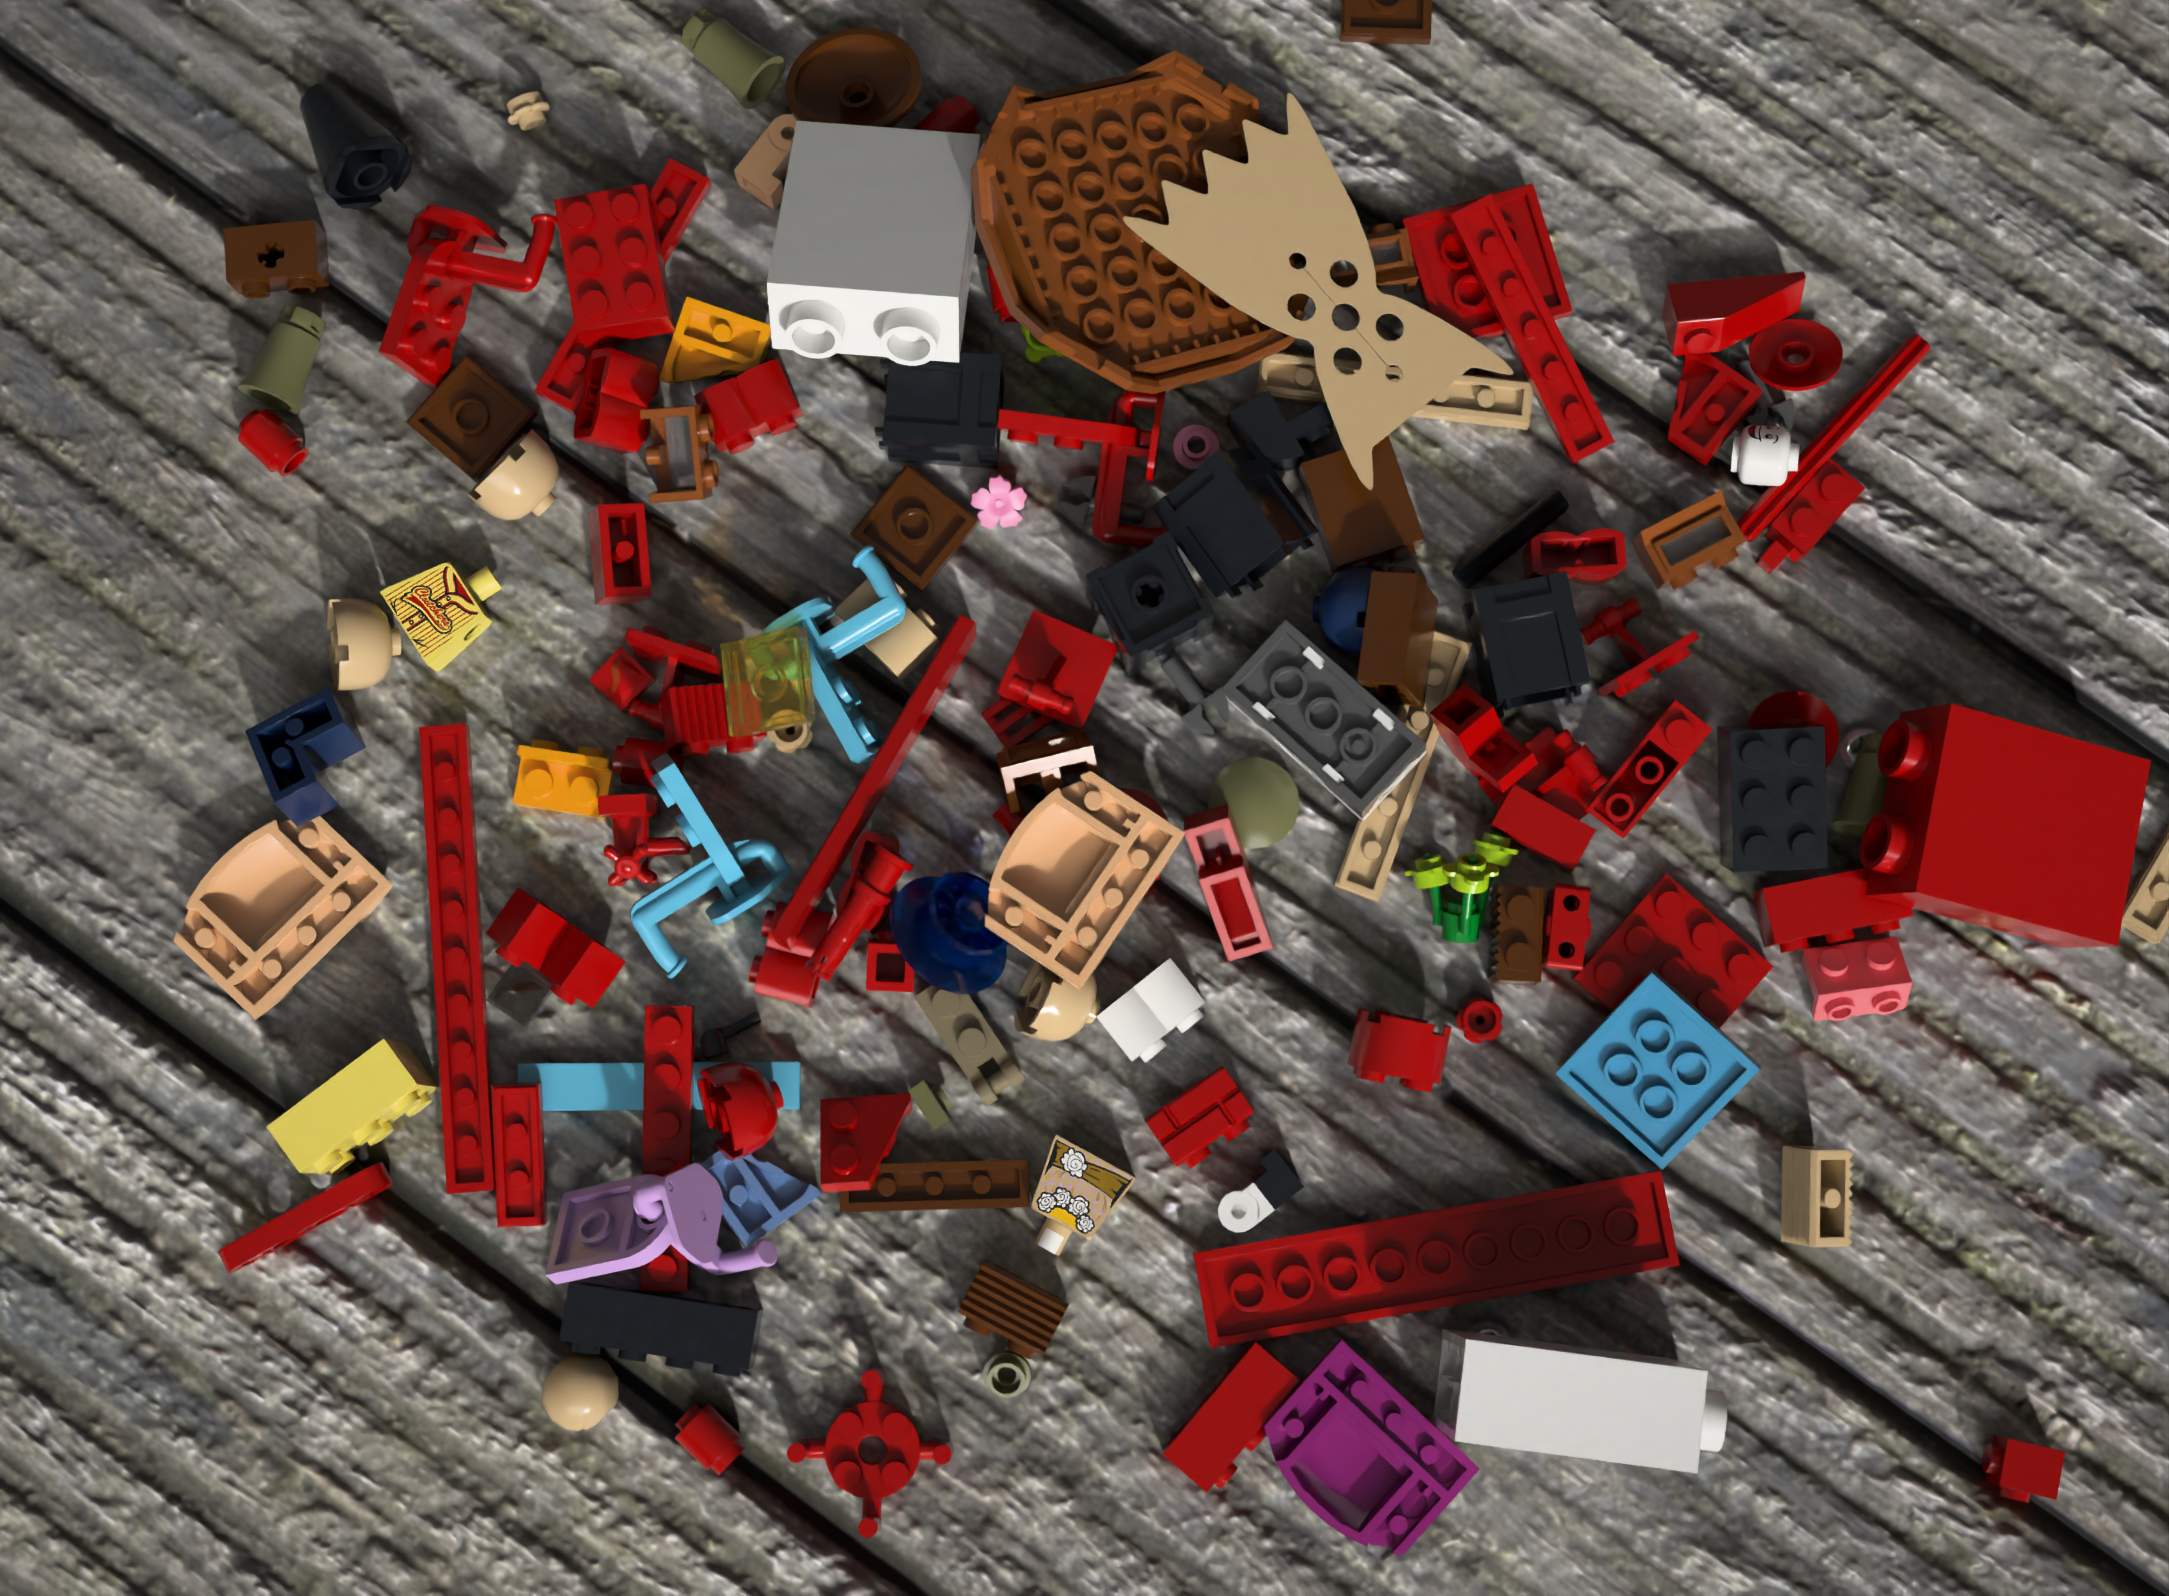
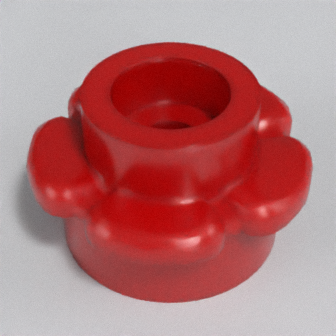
[1456,997,1503,1044]

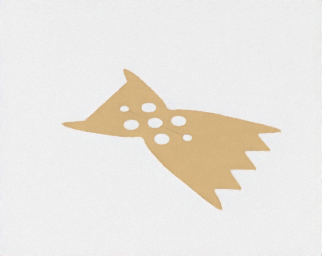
[1123,93,1514,490]

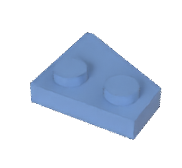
[700,1150,821,1248]

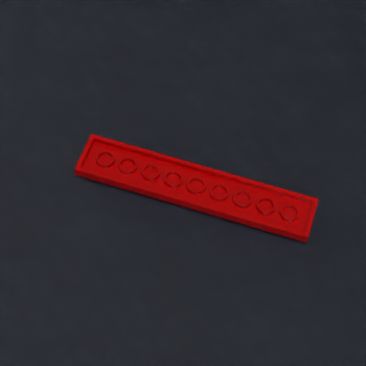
[1193,1171,1680,1348]

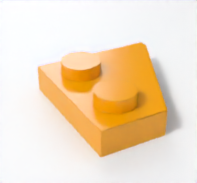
[658,296,771,384]

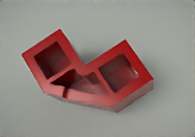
[486,887,626,1008]

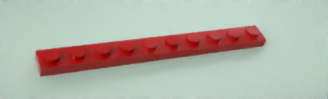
[419,723,496,1194]

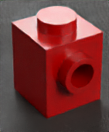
[866,930,916,992]
[1982,1434,2065,1503]

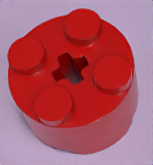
[1347,1008,1452,1092]

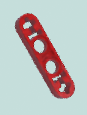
[218,1162,394,1274]

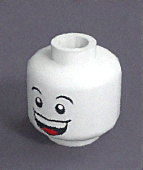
[1731,425,1800,486]

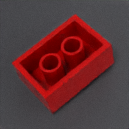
[554,184,676,348]

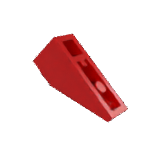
[1662,272,1806,356]

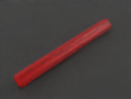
[1736,333,1930,542]

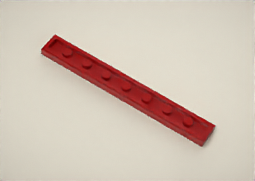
[771,615,977,951]

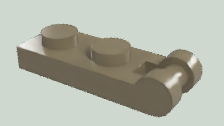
[914,971,1026,1107]

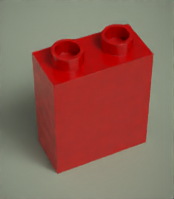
[1860,703,2151,948]

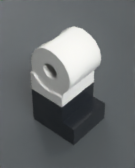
[1217,1149,1304,1233]

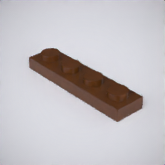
[839,1159,1030,1212]

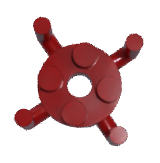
[787,1367,954,1538]

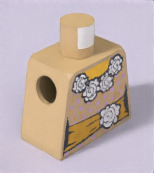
[1031,1135,1136,1256]

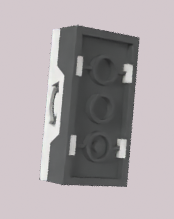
[1222,620,1426,821]

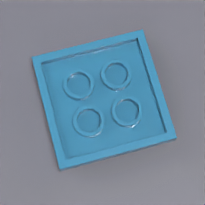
[1555,969,1761,1170]

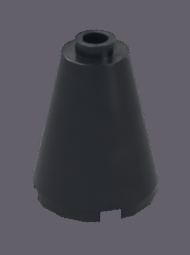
[300,83,412,209]

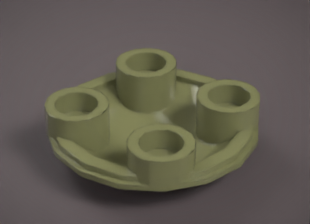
[1207,757,1300,849]

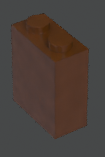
[1298,436,1425,574]
[1357,566,1438,707]

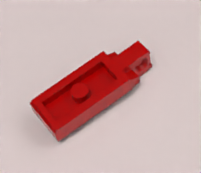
[1755,458,1865,575]

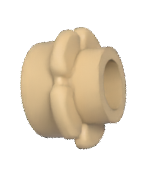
[506,91,550,131]
[767,708,813,754]

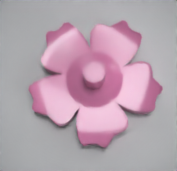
[971,474,1027,529]

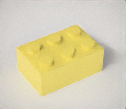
[266,1038,439,1175]

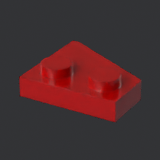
[1668,353,1763,466]
[820,1093,912,1193]

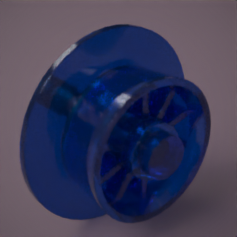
[890,871,1009,994]

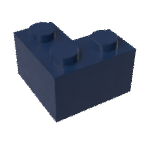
[245,687,366,827]

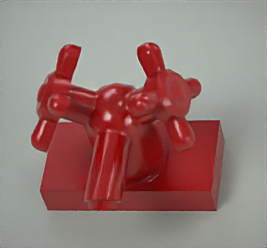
[598,793,692,886]

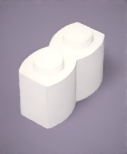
[1097,958,1206,1063]

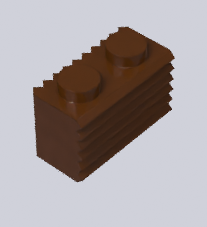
[1487,885,1544,985]
[958,1259,1069,1359]

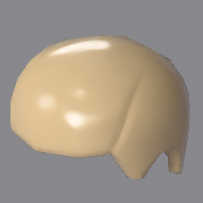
[541,1353,619,1431]

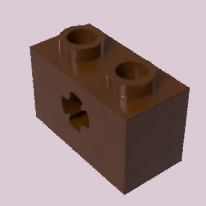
[223,220,330,299]

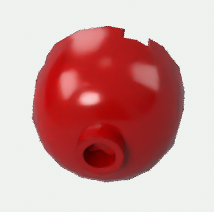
[698,1062,784,1161]

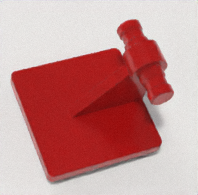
[1580,598,1699,698]
[998,611,1117,730]
[625,626,727,732]
[1478,727,1608,854]

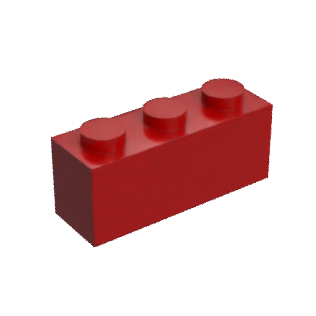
[1752,868,1914,953]
[1162,1341,1300,1492]

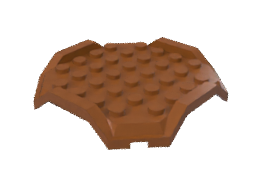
[971,50,1314,394]

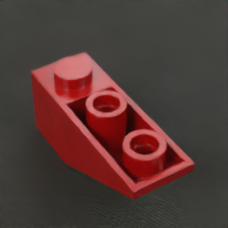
[1586,698,1713,839]

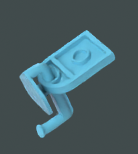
[748,545,906,767]
[630,753,793,979]

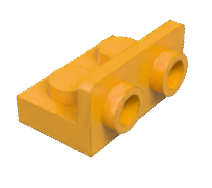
[513,739,615,819]

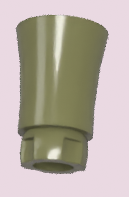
[681,9,785,109]
[238,305,326,415]
[1832,733,1888,839]

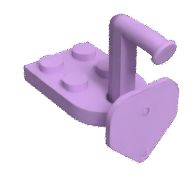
[545,1163,778,1284]

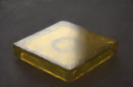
[720,626,816,738]

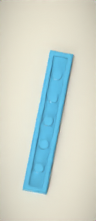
[517,1062,801,1111]

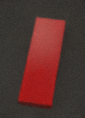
[491,1082,548,1227]

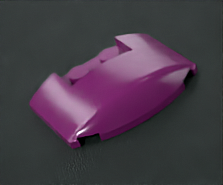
[1263,1339,1480,1555]

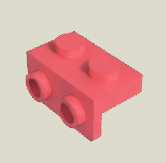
[1802,937,1912,1021]

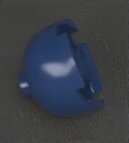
[1312,565,1386,657]

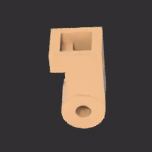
[734,114,797,210]

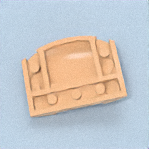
[985,771,1185,990]
[173,816,393,1020]

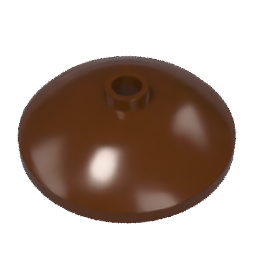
[786,27,922,128]

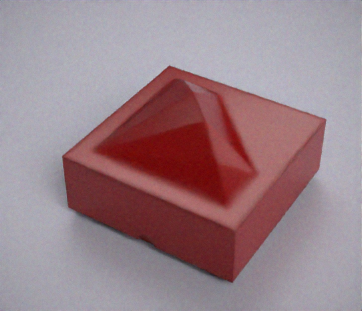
[589,647,656,713]

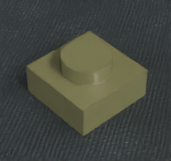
[908,1080,953,1131]

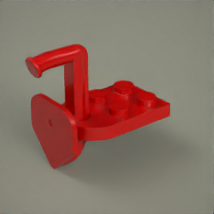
[379,205,558,387]
[997,390,1167,548]

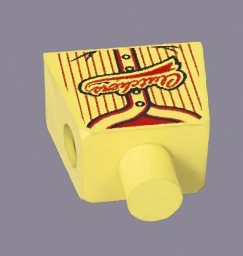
[380,562,502,672]

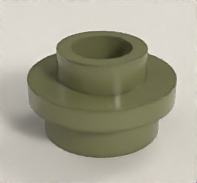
[983,1350,1031,1398]

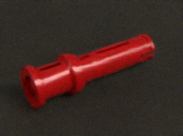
[804,842,914,981]

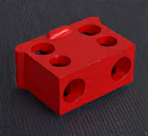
[1542,883,1591,971]

